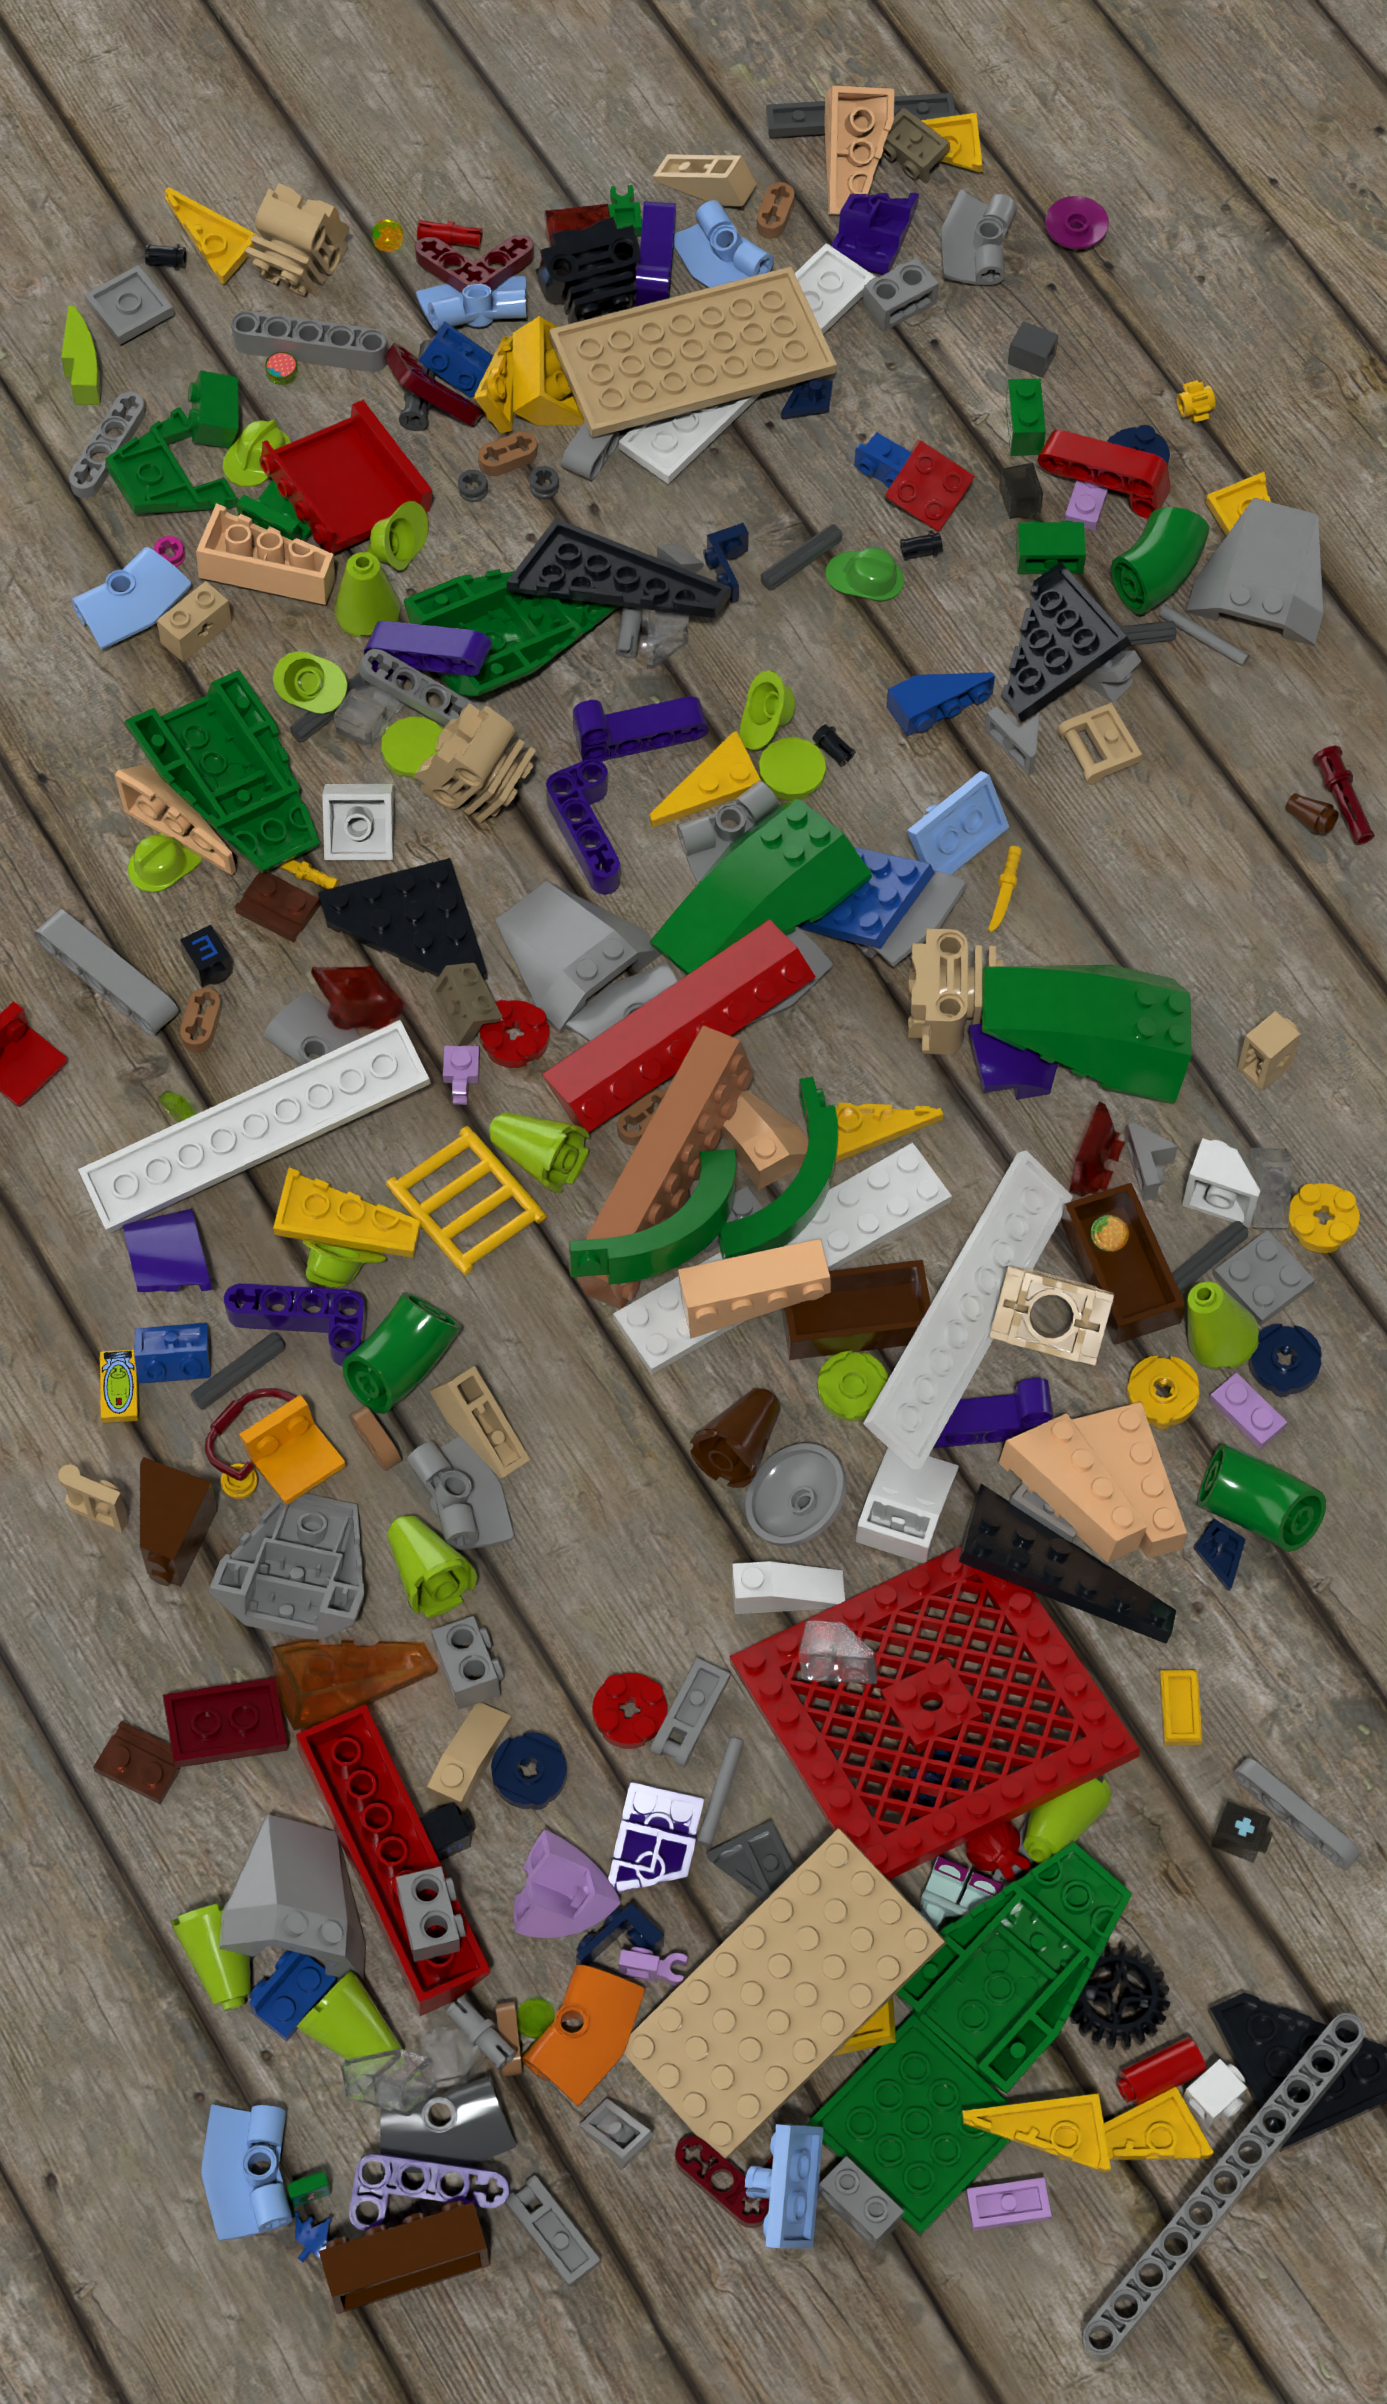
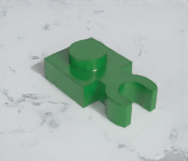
[608,185,642,236]

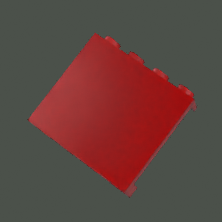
[259,400,433,554]

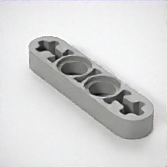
[69,392,146,498]
[358,649,478,726]
[1233,1758,1360,1870]

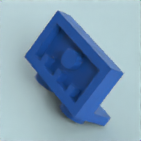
[420,321,493,397]
[854,432,912,488]
[134,1323,210,1384]
[249,1950,337,2042]

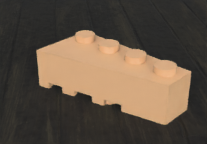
[196,503,335,605]
[678,1239,831,1339]
[1072,1402,1187,1558]
[998,1413,1147,1563]

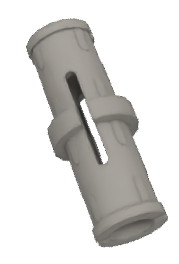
[446,1996,517,2070]

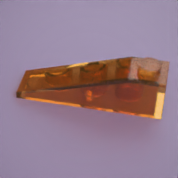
[270,1639,438,1730]

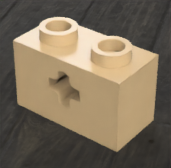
[157,581,232,662]
[1237,1011,1300,1091]

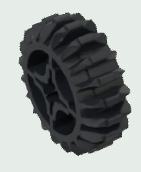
[1070,1945,1170,2051]

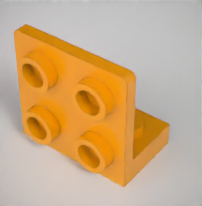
[239,1395,346,1505]

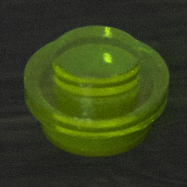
[516,1999,555,2038]

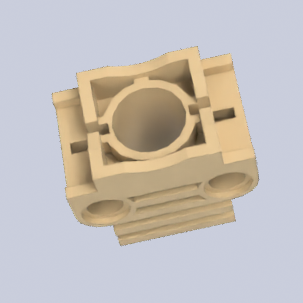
[245,183,350,297]
[414,703,536,823]
[908,928,1003,1055]
[989,1265,1114,1366]

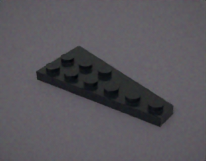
[506,518,731,618]
[959,1484,1176,1644]

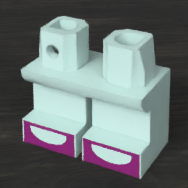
[920,1856,1005,1931]

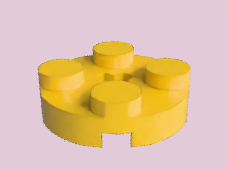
[1287,1183,1360,1253]
[1126,1355,1200,1430]

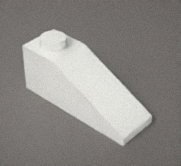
[732,1561,845,1614]

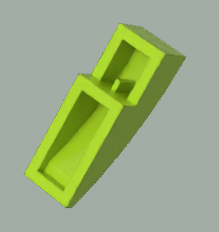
[61,305,101,405]

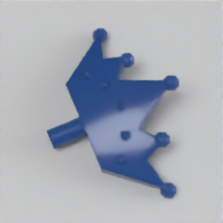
[294,2211,338,2262]

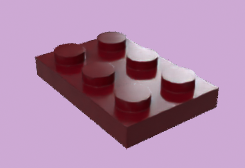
[163,1677,287,1768]

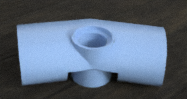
[674,200,774,288]
[416,276,527,331]
[71,547,191,650]
[201,2104,293,2241]

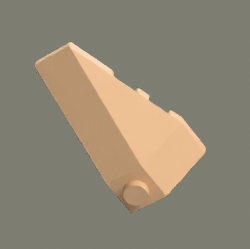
[825,86,894,215]
[114,765,236,875]
[720,1090,808,1190]

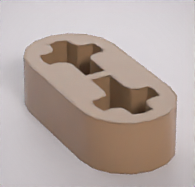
[756,182,795,239]
[478,431,538,476]
[180,988,222,1053]
[617,1089,667,1146]
[349,1406,401,1471]
[496,2002,523,2077]

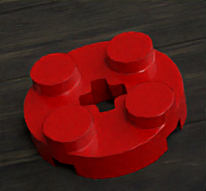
[480,1000,550,1068]
[592,1673,667,1749]

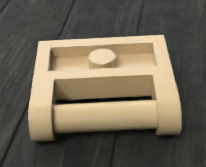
[1057,703,1142,784]
[58,1464,129,1532]

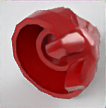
[963,1821,1030,1883]

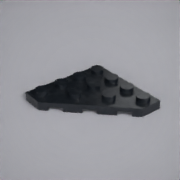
[1001,562,1131,722]
[318,858,488,980]
[1209,1993,1387,2152]

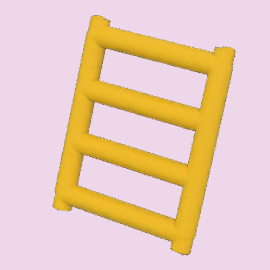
[386,1126,547,1276]

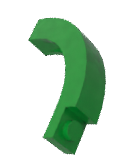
[718,1076,838,1260]
[569,1149,736,1285]

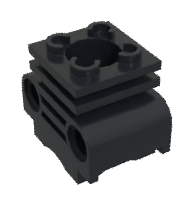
[535,217,640,324]

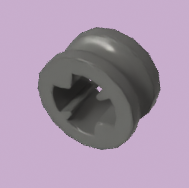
[529,466,559,500]
[458,469,488,502]

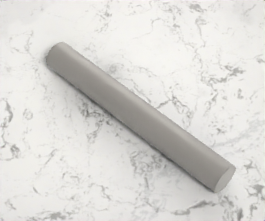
[1159,605,1250,666]
[697,1738,744,1848]

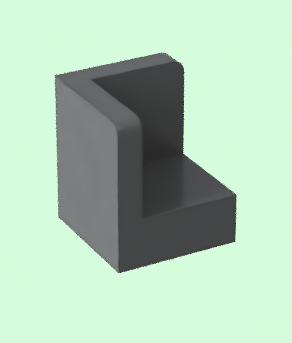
[1008,322,1058,378]

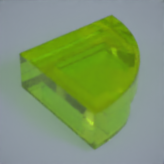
[158,1091,195,1123]

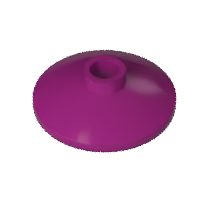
[1045,196,1109,249]

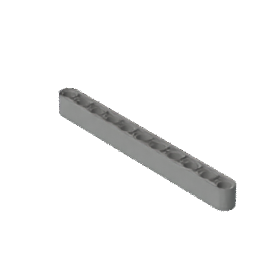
[1083,2013,1365,2362]

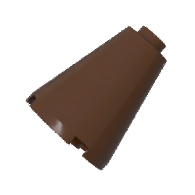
[690,1388,781,1488]

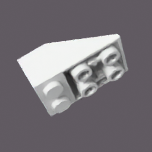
[856,1448,959,1563]

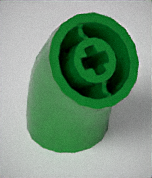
[1111,507,1210,615]
[342,1292,461,1414]
[1197,1443,1326,1552]

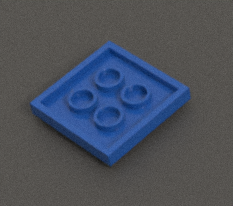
[799,846,935,949]

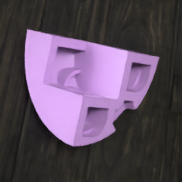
[513,1829,620,1938]

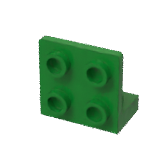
[236,480,312,542]

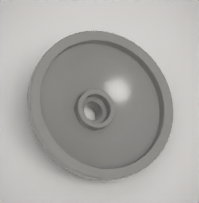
[745,1443,847,1547]

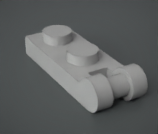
[650,1658,730,1767]
[504,2175,601,2288]

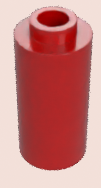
[1116,2037,1207,2107]

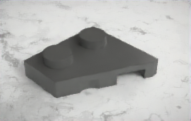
[706,1821,796,1902]

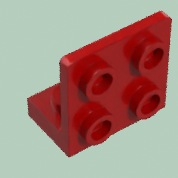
[885,439,975,531]
[0,1001,67,1107]

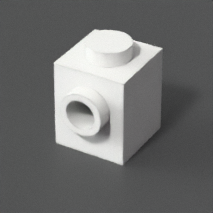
[1183,2059,1247,2128]

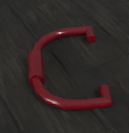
[205,1388,308,1481]

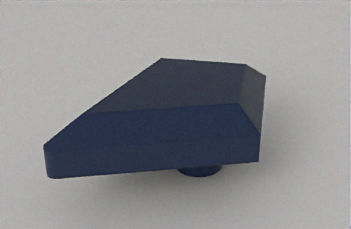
[781,379,833,419]
[1194,1519,1246,1591]

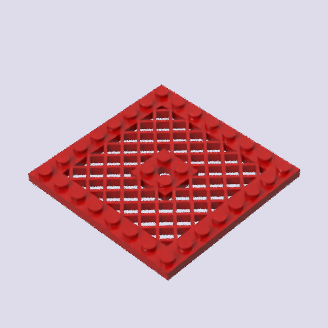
[729,1545,1140,1880]

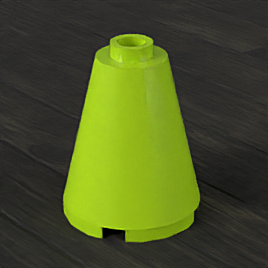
[334,552,401,638]
[489,1112,590,1193]
[1188,1282,1259,1370]
[387,1516,478,1617]
[1024,1778,1112,1864]
[171,1903,251,2011]
[297,1971,404,2079]

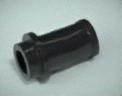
[145,243,187,269]
[900,531,943,560]
[812,724,856,767]

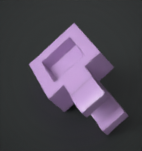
[443,1046,480,1105]
[618,1947,688,1986]

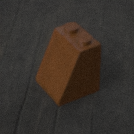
[140,1457,218,1587]

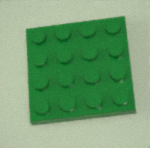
[806,2014,1012,2237]

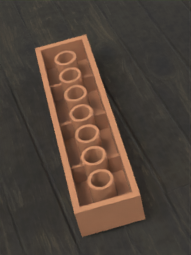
[576,1026,753,1309]

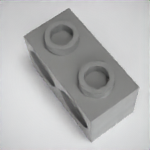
[863,258,939,331]
[431,1616,504,1710]
[396,1866,465,1962]
[818,2156,904,2250]

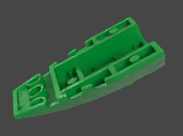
[404,569,620,696]
[124,670,320,873]
[650,799,873,975]
[982,965,1192,1104]
[895,1842,1132,2094]

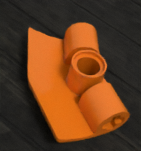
[521,1965,645,2106]

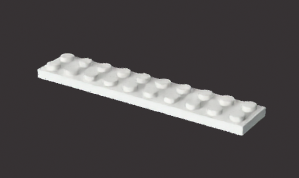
[619,243,876,484]
[78,1020,431,1234]
[613,1142,952,1375]
[863,1150,1073,1470]

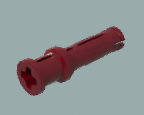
[1313,745,1375,845]

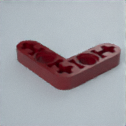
[415,235,534,294]
[384,343,483,426]
[675,2136,773,2228]

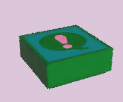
[287,2171,331,2208]

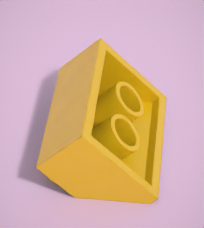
[513,316,585,426]

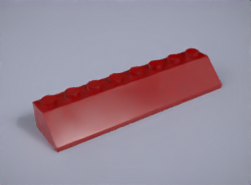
[541,920,816,1133]
[296,1704,491,2016]

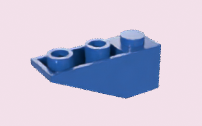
[886,672,995,737]

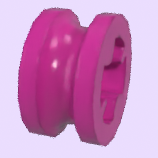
[154,536,185,567]

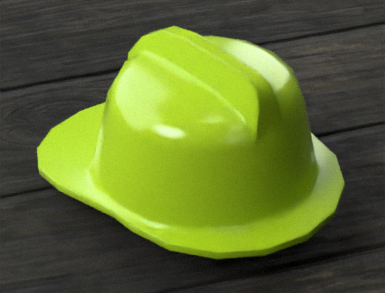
[222,419,291,487]
[366,501,428,570]
[273,651,348,714]
[739,670,795,750]
[128,833,202,893]
[302,1239,386,1288]

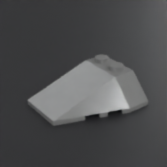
[1186,498,1324,646]
[495,880,662,1034]
[209,1493,364,1641]
[219,1814,365,1982]

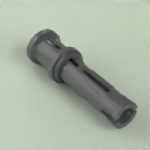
[399,340,435,431]

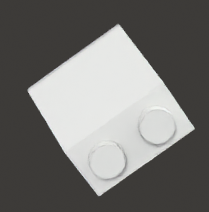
[322,784,394,860]
[1182,1138,1260,1228]

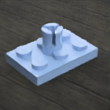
[907,771,1010,875]
[745,2124,824,2248]

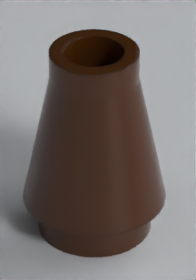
[1286,793,1339,836]

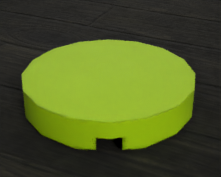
[381,717,443,779]
[759,737,826,801]
[817,1351,889,1421]

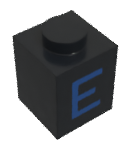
[180,925,233,988]
[419,1802,474,1861]

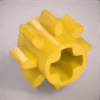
[1176,380,1216,423]

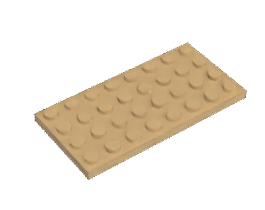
[549,267,837,438]
[624,1828,947,2160]

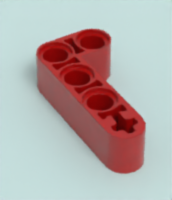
[1038,430,1171,519]

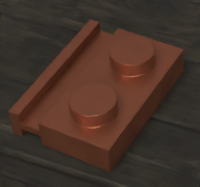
[235,871,320,943]
[93,1721,181,1805]

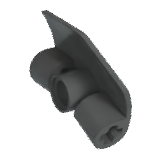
[380,2075,516,2174]

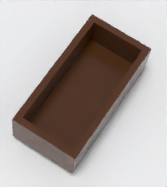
[1061,1183,1186,1345]
[781,1260,931,1360]
[319,2201,490,2314]

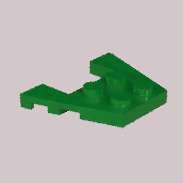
[105,407,238,514]

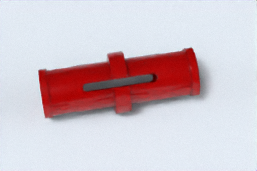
[417,220,483,249]

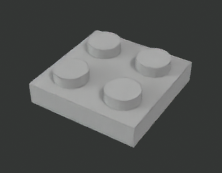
[84,265,174,345]
[1213,1230,1315,1326]

